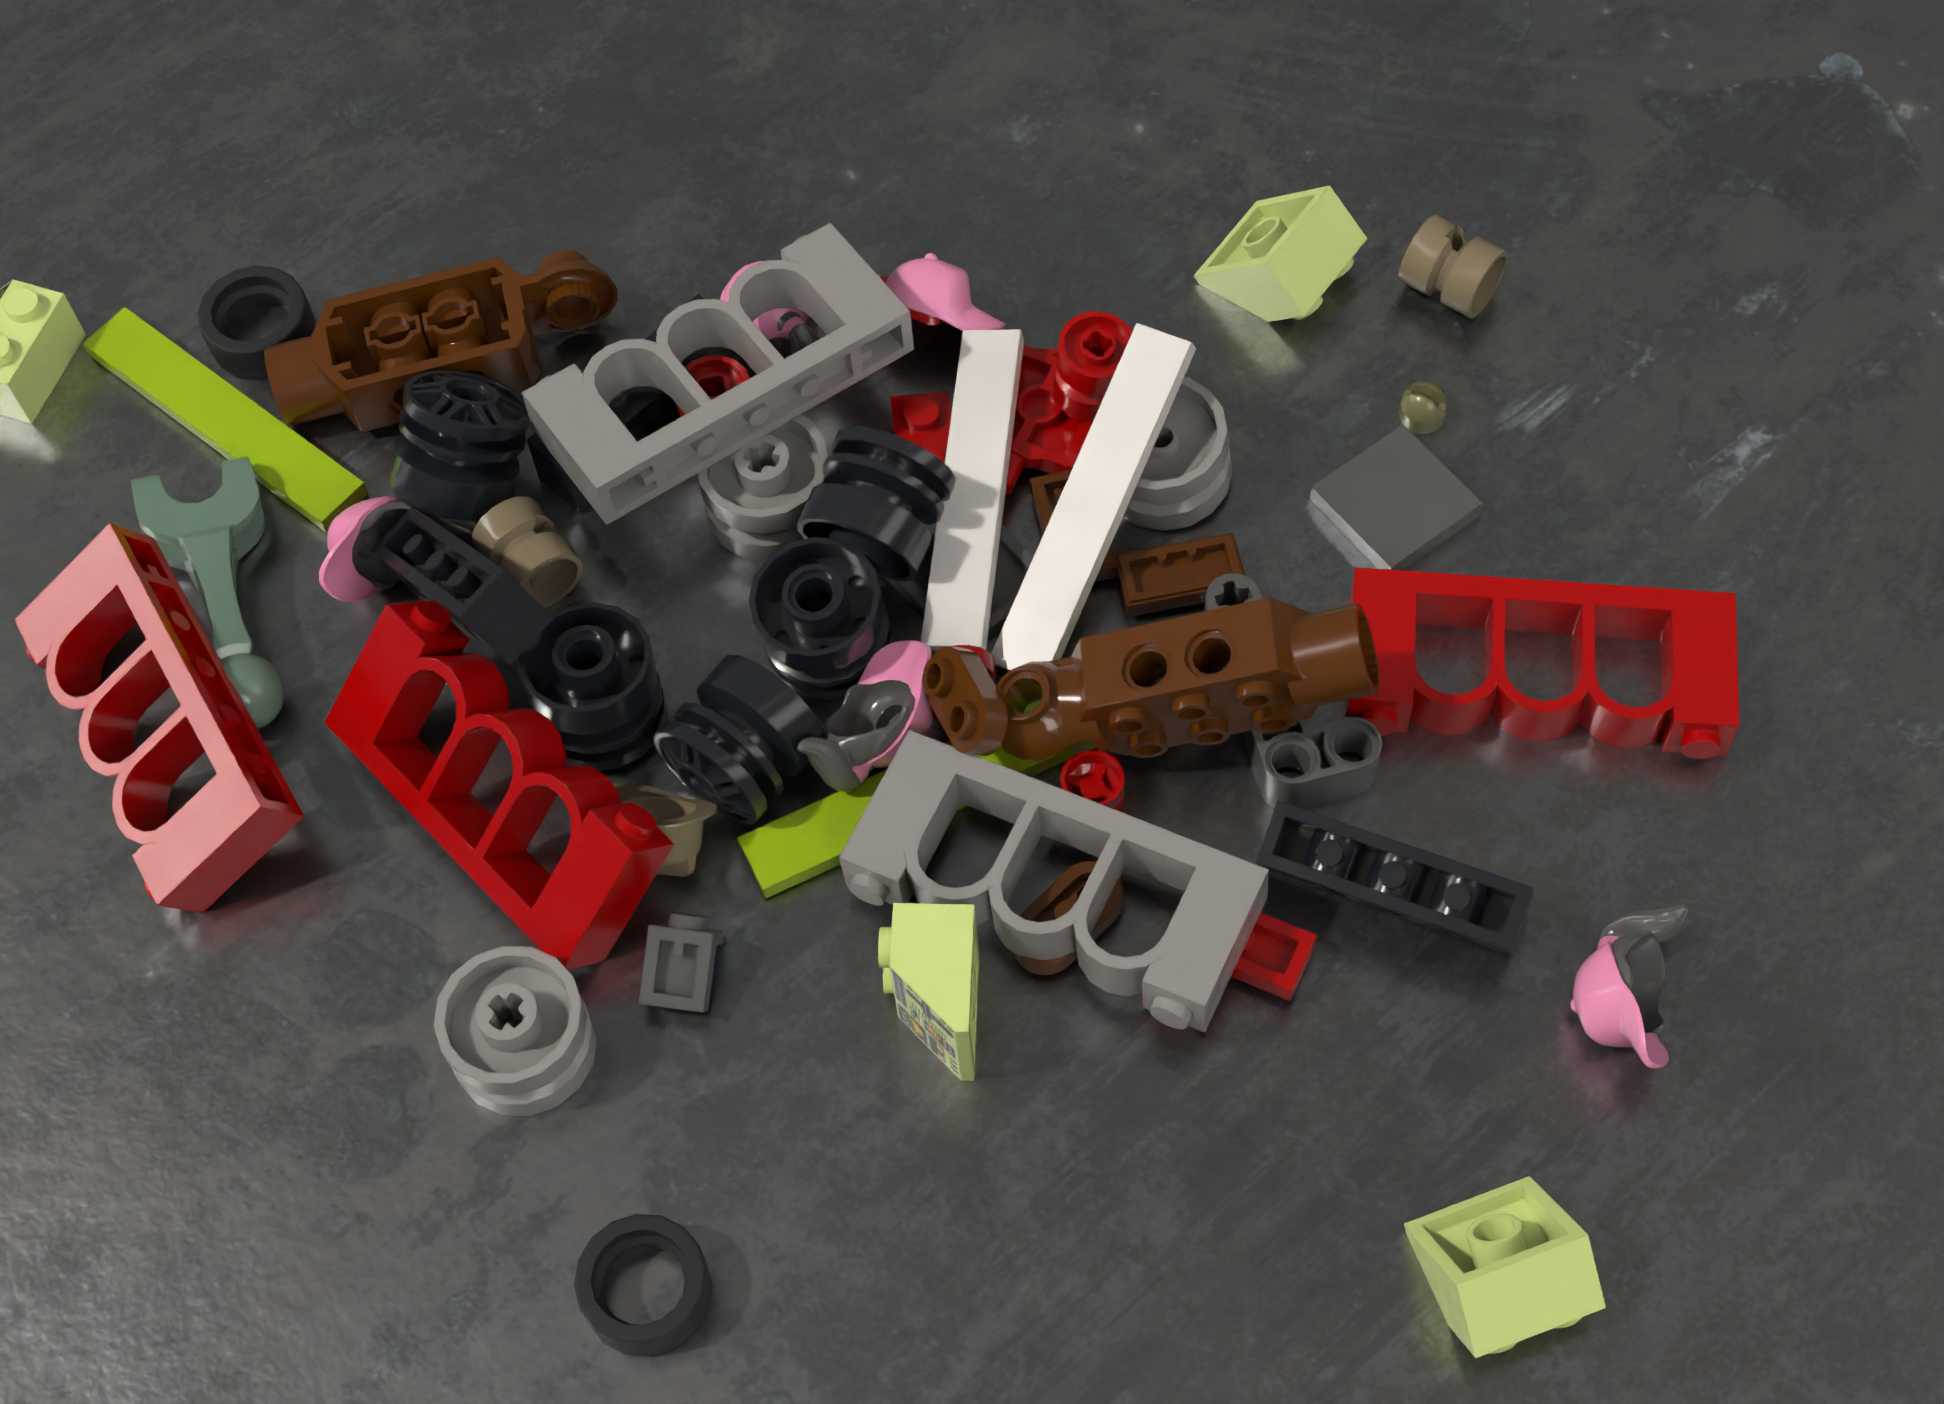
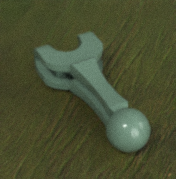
[131,456,284,730]

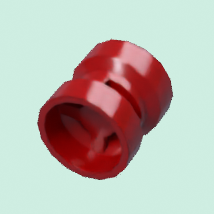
[1060,750,1125,813]

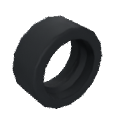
[197,266,315,379]
[574,1214,712,1357]

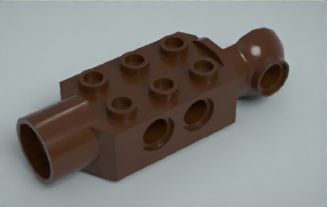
[264,251,618,432]
[996,597,1380,760]

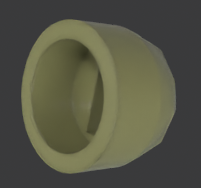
[1398,381,1448,434]

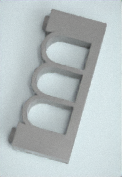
[522,223,914,525]
[839,730,1269,1032]

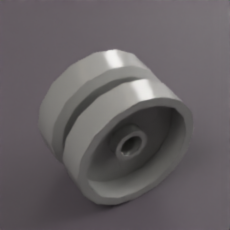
[1123,376,1233,531]
[697,414,829,562]
[433,946,597,1116]

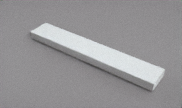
[991,323,1196,671]
[921,329,1024,656]

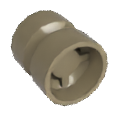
[1398,214,1509,319]
[471,496,583,608]

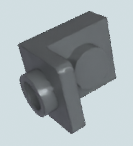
[639,912,724,1013]

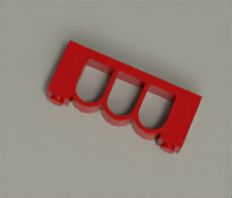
[14,523,304,913]
[1344,567,1740,759]
[324,600,674,970]

